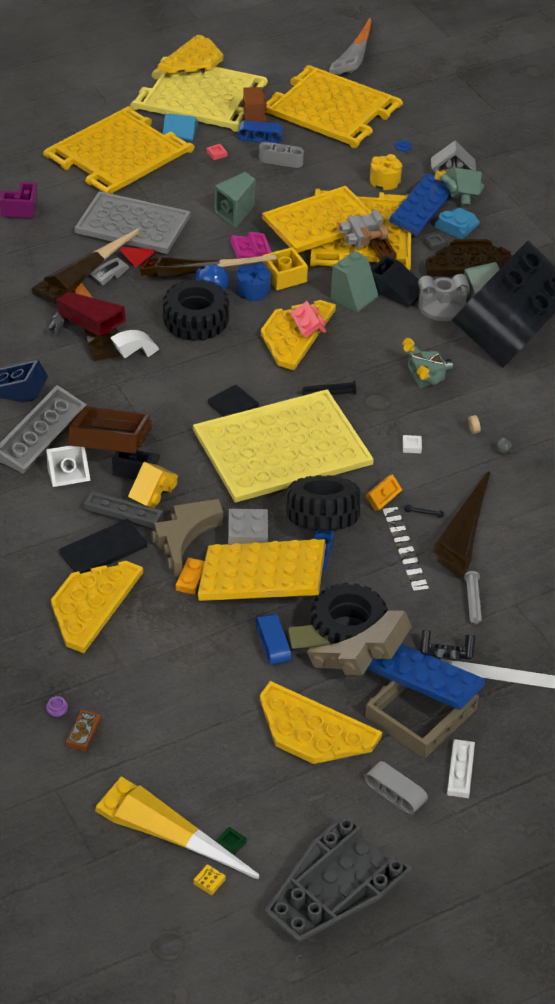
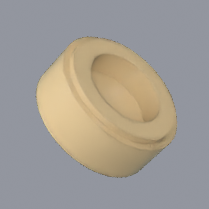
[468,415,481,434]

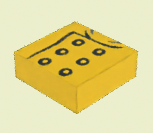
[194,864,226,896]

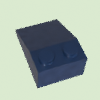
[0,360,48,401]

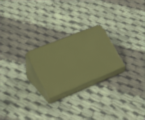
[288,625,330,649]

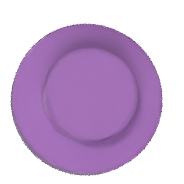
[46,696,68,717]

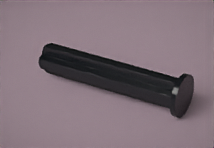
[302,380,357,396]

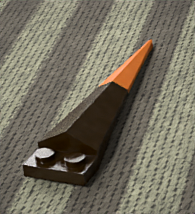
[75,283,121,361]

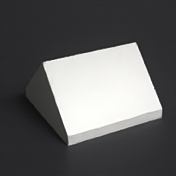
[46,446,90,487]

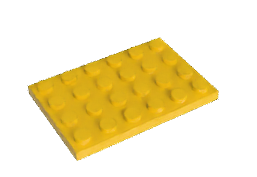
[262,186,371,253]
[198,539,326,601]

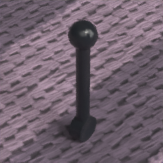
[405,505,444,518]

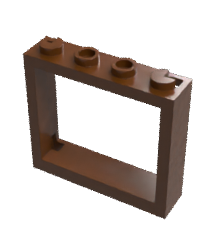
[68,406,152,453]

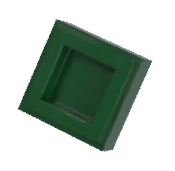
[215,827,247,856]

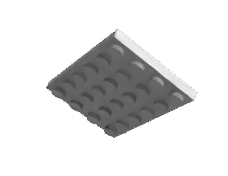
[74,191,190,254]

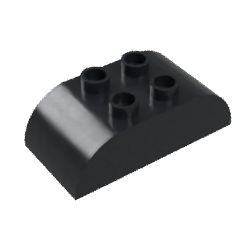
[452,240,555,368]

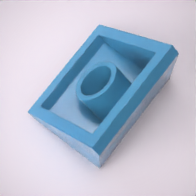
[163,113,198,141]

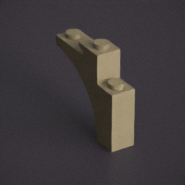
[152,499,223,577]
[307,611,412,675]

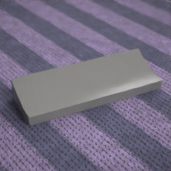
[0,385,87,474]

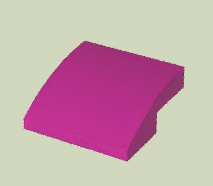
[230,232,272,259]

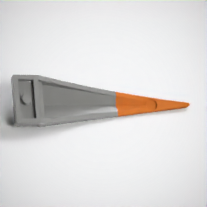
[329,18,372,75]

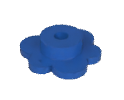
[394,140,412,152]

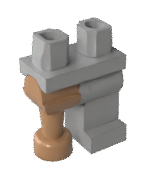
[339,209,388,249]

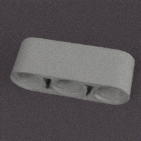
[259,142,304,168]
[364,761,428,815]

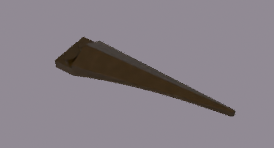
[429,471,490,579]

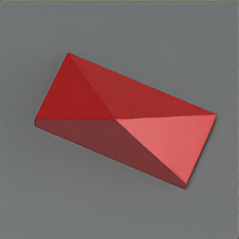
[120,247,156,268]

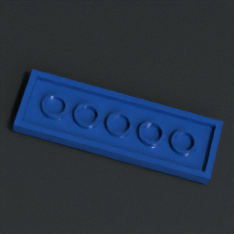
[389,173,451,236]
[366,644,485,710]

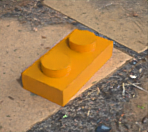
[365,474,402,511]
[176,557,205,595]

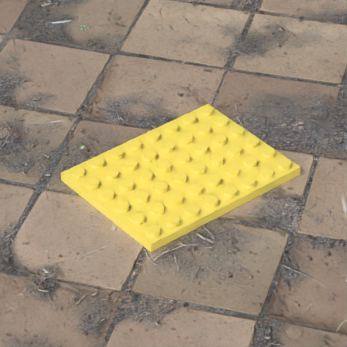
[193,389,374,503]

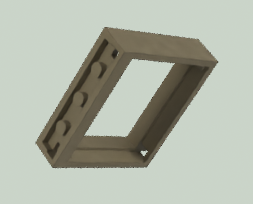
[365,681,479,759]

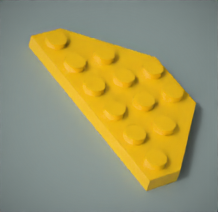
[158,35,224,73]
[261,300,336,370]
[51,561,143,653]
[260,681,382,764]

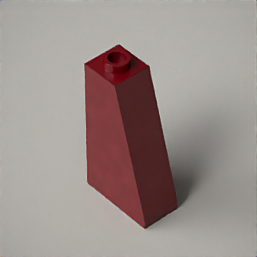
[56,292,126,337]

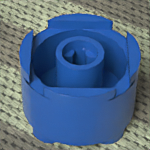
[236,262,271,301]

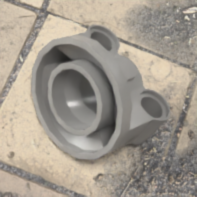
[418,274,470,321]

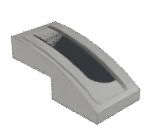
[91,258,129,286]

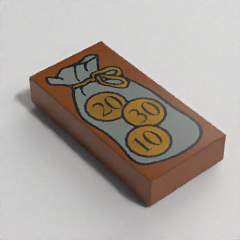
[66,710,101,752]

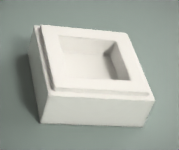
[403,435,422,453]

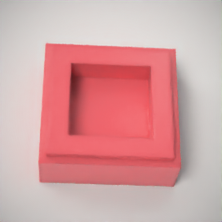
[206,144,228,160]

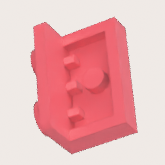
[290,301,327,338]

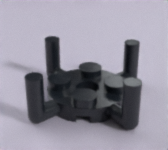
[420,630,476,660]

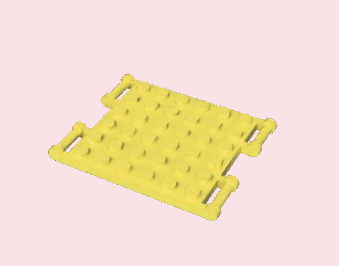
[130,57,268,132]

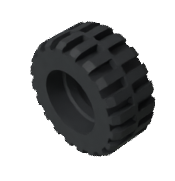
[163,279,229,341]
[286,475,361,531]
[310,583,389,647]

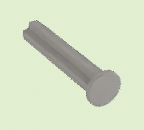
[464,571,482,625]

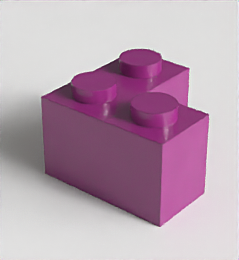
[0,182,38,218]

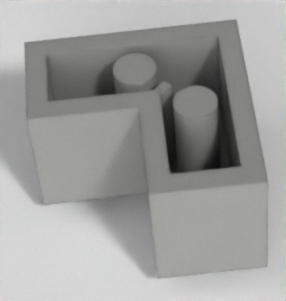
[431,140,476,174]

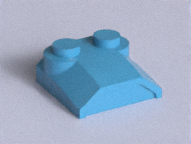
[435,207,480,239]

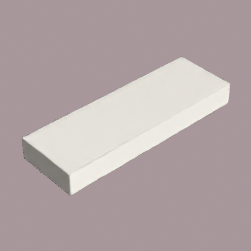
[447,739,475,798]

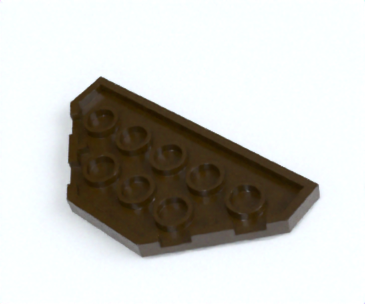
[425,239,512,276]

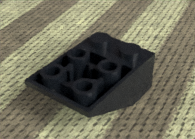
[371,255,420,307]

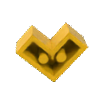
[128,462,179,508]

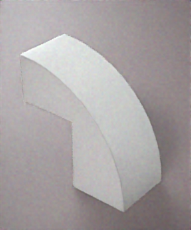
[111,330,159,358]

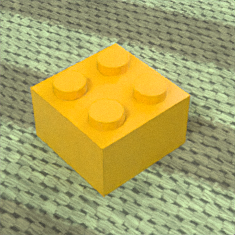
[262,247,308,290]

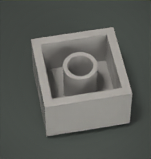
[228,509,268,545]

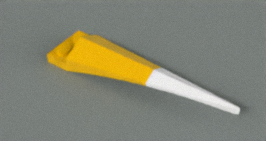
[95,776,259,879]

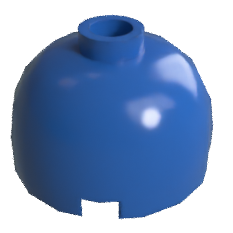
[195,265,229,291]

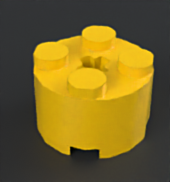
[370,154,402,190]

